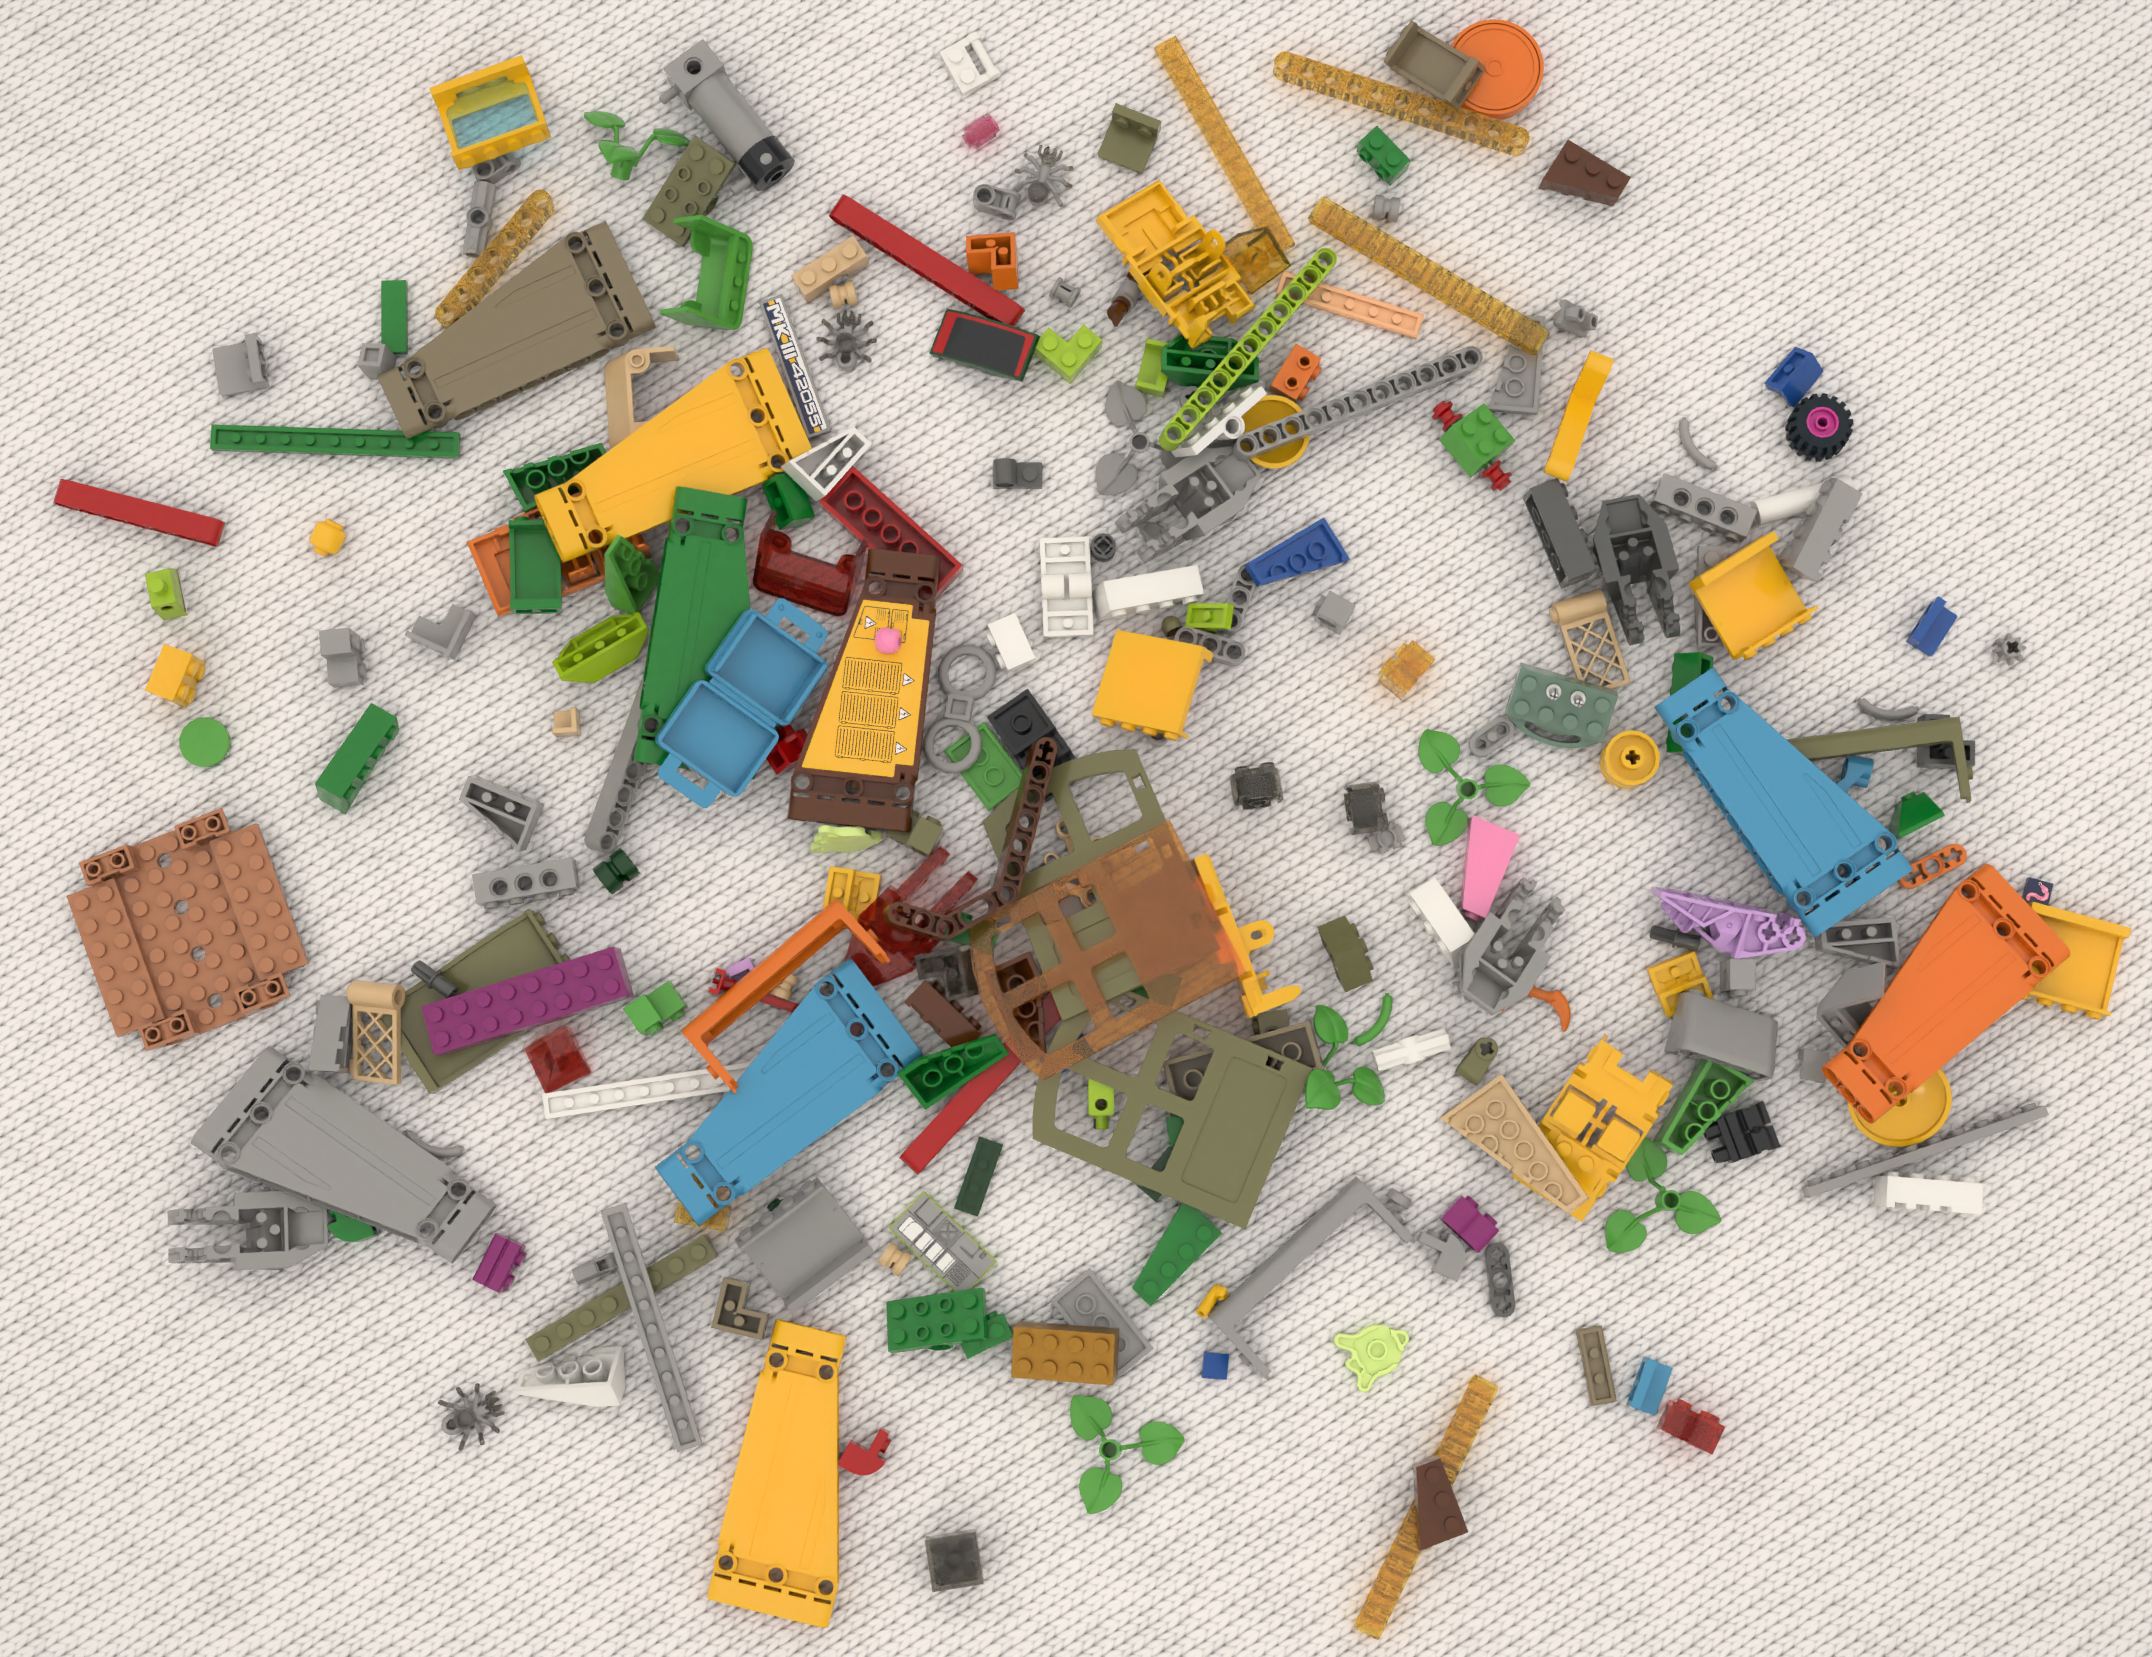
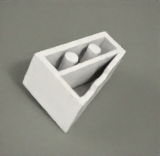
[1409,878,1475,969]

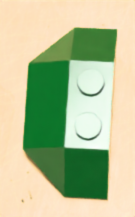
[1161,335,1259,391]

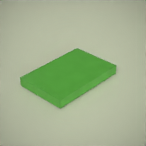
[944,722,1023,811]

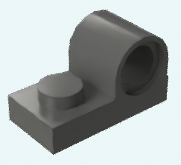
[993,458,1042,489]

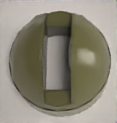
[1161,616,1183,637]

